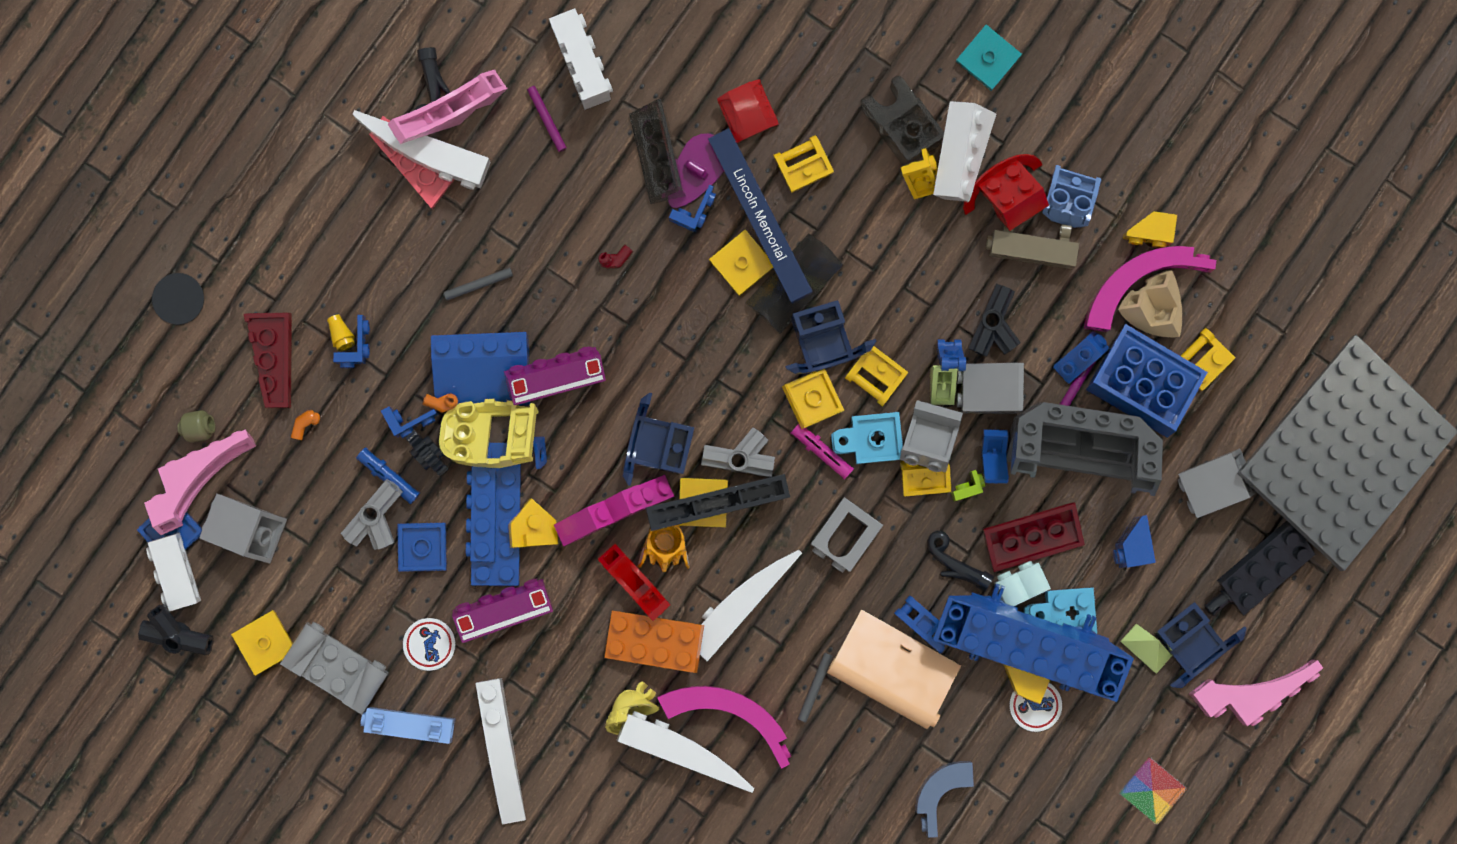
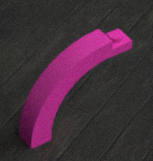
[1083,246,1216,332]
[657,686,791,769]

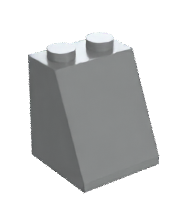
[956,363,1024,414]
[1178,448,1257,518]
[199,493,287,563]

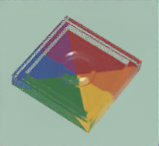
[1119,757,1187,825]

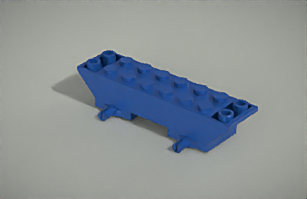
[933,584,1134,702]

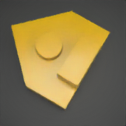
[508,498,558,548]

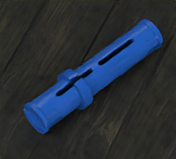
[356,447,420,505]

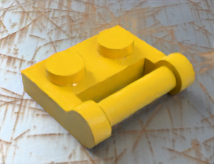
[773,135,834,193]
[1181,328,1236,391]
[845,346,908,407]

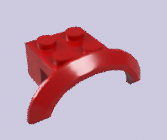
[963,154,1049,231]

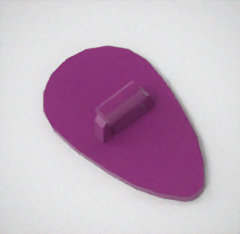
[668,134,724,208]

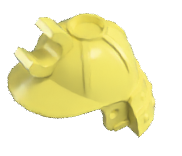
[605,681,659,735]

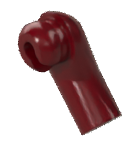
[598,244,633,269]

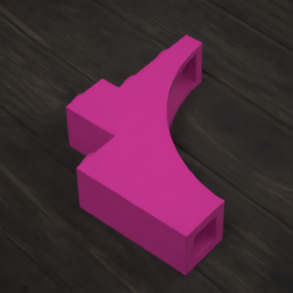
[554,475,674,547]

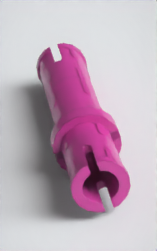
[790,424,854,480]

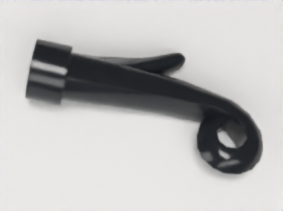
[414,47,450,111]
[927,530,994,592]

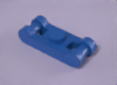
[937,339,966,371]
[894,595,945,654]

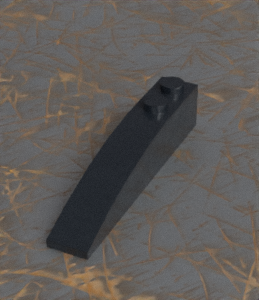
[645,474,790,531]

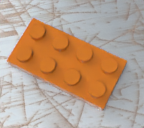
[604,611,704,673]

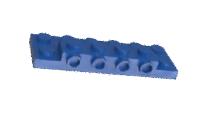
[466,443,521,586]

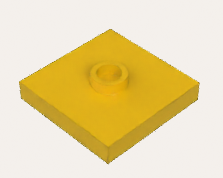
[709,230,773,296]
[782,369,844,429]
[679,478,728,528]
[231,610,293,676]

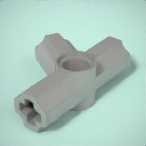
[701,427,775,477]
[341,479,403,550]

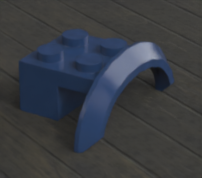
[785,300,876,374]
[623,393,695,486]
[1154,602,1247,688]

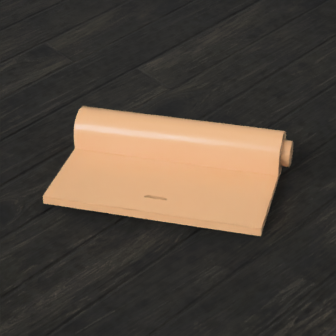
[827,610,961,729]

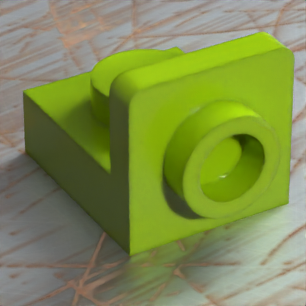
[951,470,985,501]

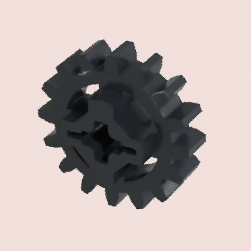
[405,430,449,476]

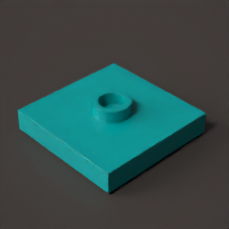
[955,25,1022,91]

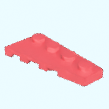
[369,116,455,210]

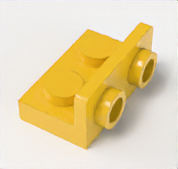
[901,148,938,199]
[900,461,951,496]

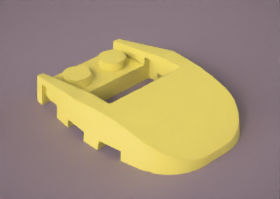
[439,399,538,468]

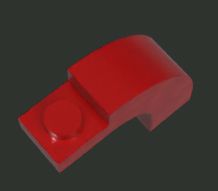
[598,544,670,621]

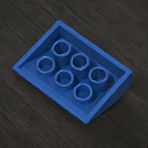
[1086,324,1208,438]
[431,332,531,406]

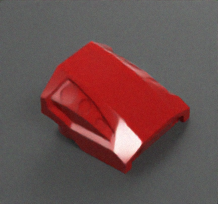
[717,79,779,144]

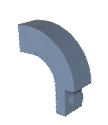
[915,761,974,838]

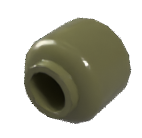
[177,410,215,443]

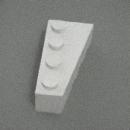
[549,8,613,110]
[933,101,996,202]

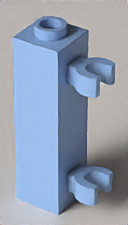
[361,707,455,744]

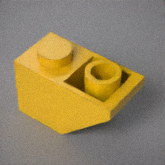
[1123,211,1177,248]
[1003,664,1050,704]

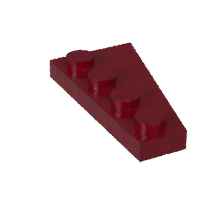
[243,313,292,408]

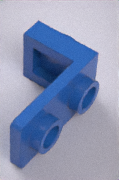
[333,315,370,368]
[1054,330,1109,383]
[981,430,1009,483]

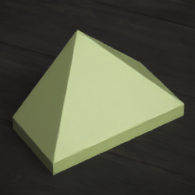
[1120,624,1172,674]

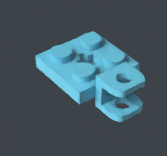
[831,412,903,464]
[1024,587,1097,634]

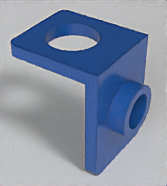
[533,437,547,469]

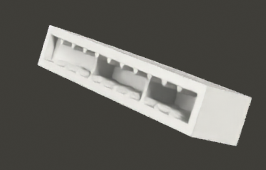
[353,110,491,190]
[700,550,802,661]
[476,678,526,824]
[617,711,754,793]

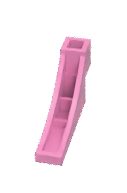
[388,70,507,144]
[144,429,256,535]
[1189,660,1323,726]

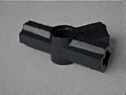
[968,284,1021,357]
[138,604,214,656]

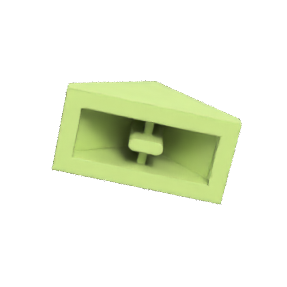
[930,365,958,405]

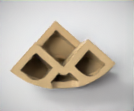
[1118,270,1182,337]

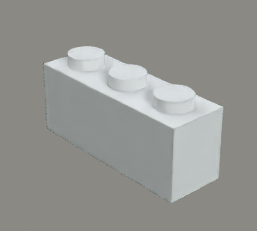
[146,532,201,611]

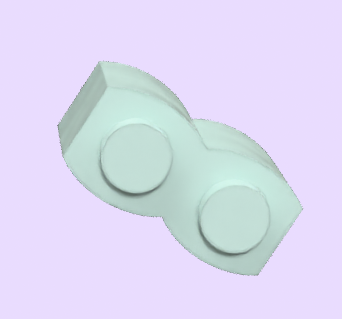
[994,561,1051,606]

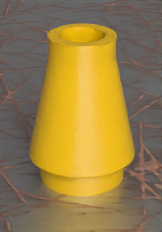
[327,314,355,352]

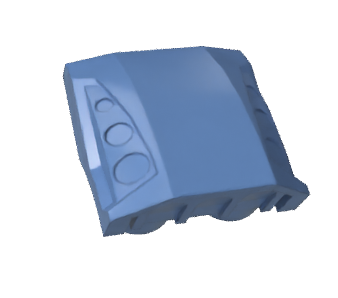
[1042,165,1101,228]

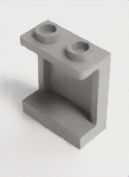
[900,400,963,473]

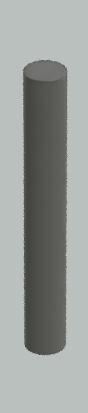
[444,267,513,301]
[798,653,833,723]

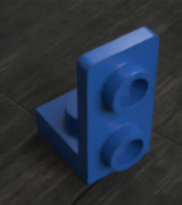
[669,185,716,232]
[381,406,439,439]

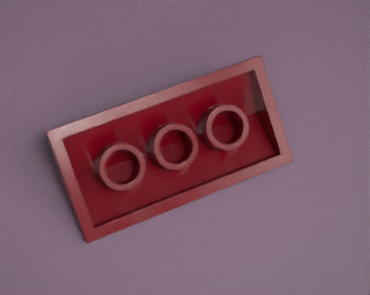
[983,502,1085,572]

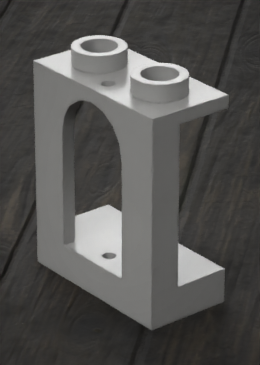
[810,497,883,573]

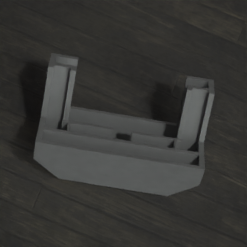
[1006,402,1163,496]

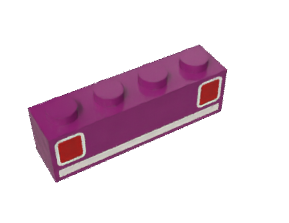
[504,347,606,405]
[452,579,553,643]

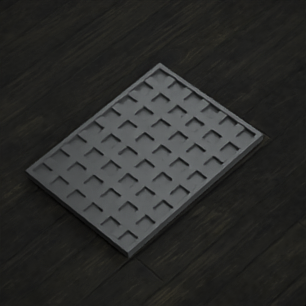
[1237,335,1457,571]

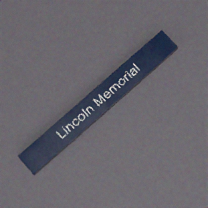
[708,128,813,304]

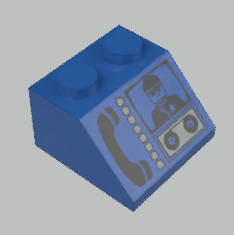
[1113,515,1156,568]

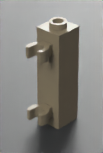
[986,224,1079,269]

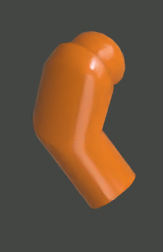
[422,393,458,413]
[290,410,320,441]

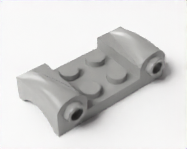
[280,622,389,715]

